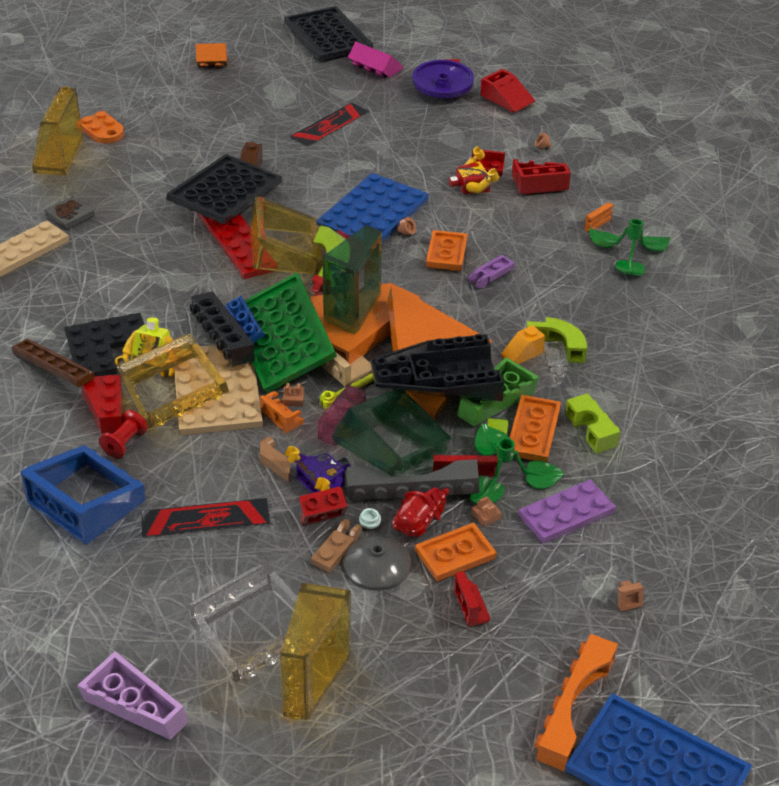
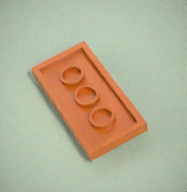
[510,394,561,462]

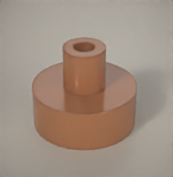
[534,133,552,150]
[398,217,416,236]

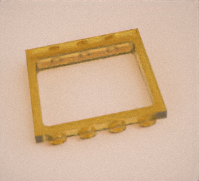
[116,333,229,429]

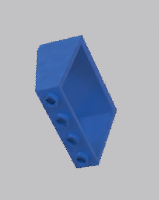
[20,445,146,545]

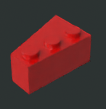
[511,159,571,195]
[80,375,123,435]

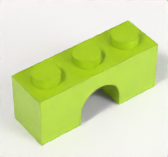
[565,393,621,454]

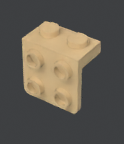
[320,353,372,386]

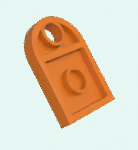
[76,111,124,143]

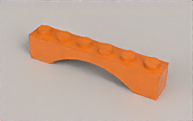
[534,634,618,771]

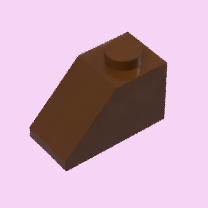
[240,142,263,167]

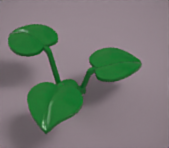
[589,219,671,276]
[469,423,564,504]

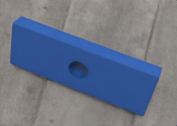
[225,296,265,343]

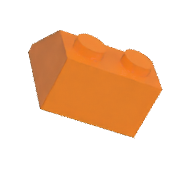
[196,43,227,68]

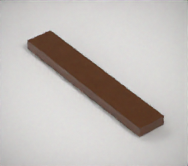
[11,338,95,388]

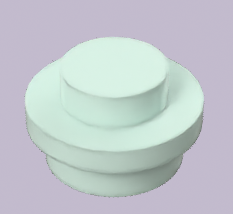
[359,508,381,529]

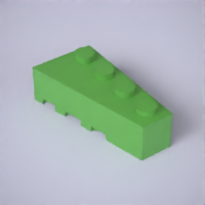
[457,357,539,426]

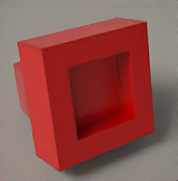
[311,275,334,296]

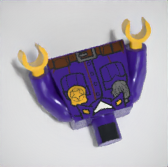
[284,446,350,493]

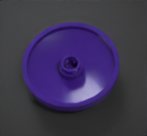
[413,60,474,98]

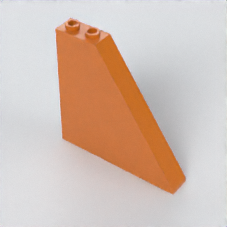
[310,283,420,364]
[387,284,492,423]

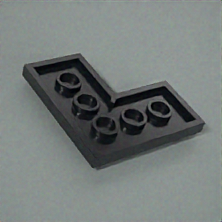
[64,313,144,376]

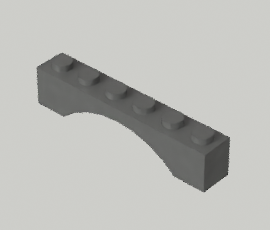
[347,459,479,501]

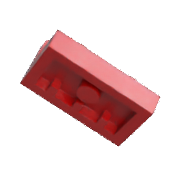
[472,150,505,177]
[299,487,348,526]
[454,571,490,627]

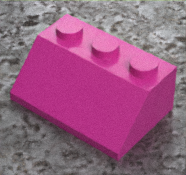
[348,41,403,77]

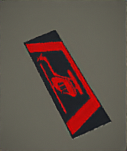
[289,102,370,146]
[142,498,270,537]

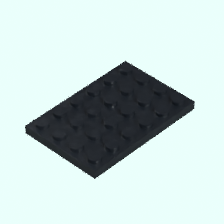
[284,6,373,61]
[166,154,282,224]

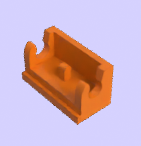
[260,391,304,433]

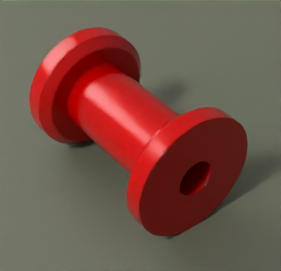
[99,410,148,459]

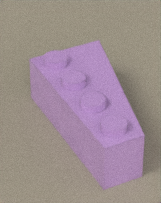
[77,651,189,740]

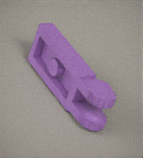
[467,255,515,289]

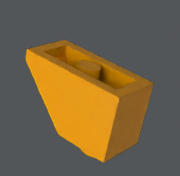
[501,325,545,364]

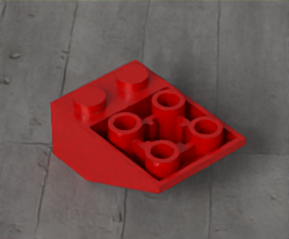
[480,68,535,113]

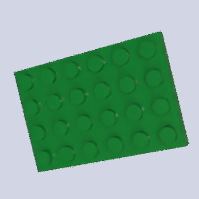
[244,272,338,393]

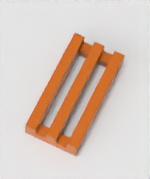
[584,202,614,232]

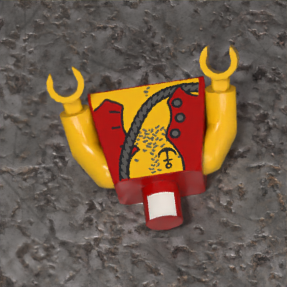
[448,146,499,194]

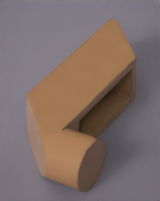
[260,436,290,482]

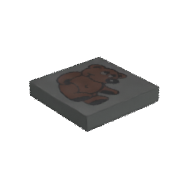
[45,196,95,229]

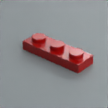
[433,455,498,477]

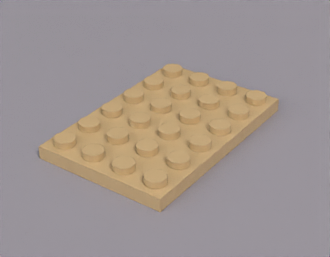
[174,345,263,435]

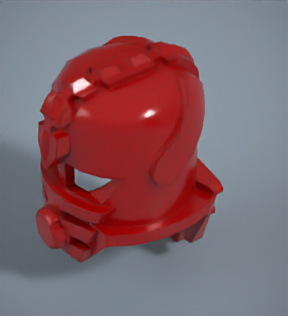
[392,487,449,538]

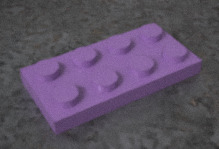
[518,479,616,544]

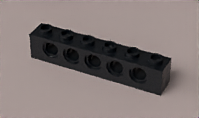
[190,291,255,367]

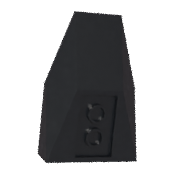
[370,334,504,402]

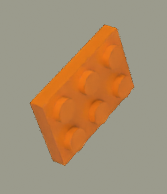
[426,230,468,271]
[415,523,497,582]

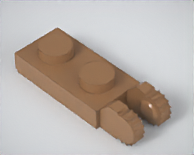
[311,519,362,573]

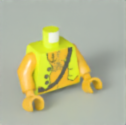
[115,317,178,377]

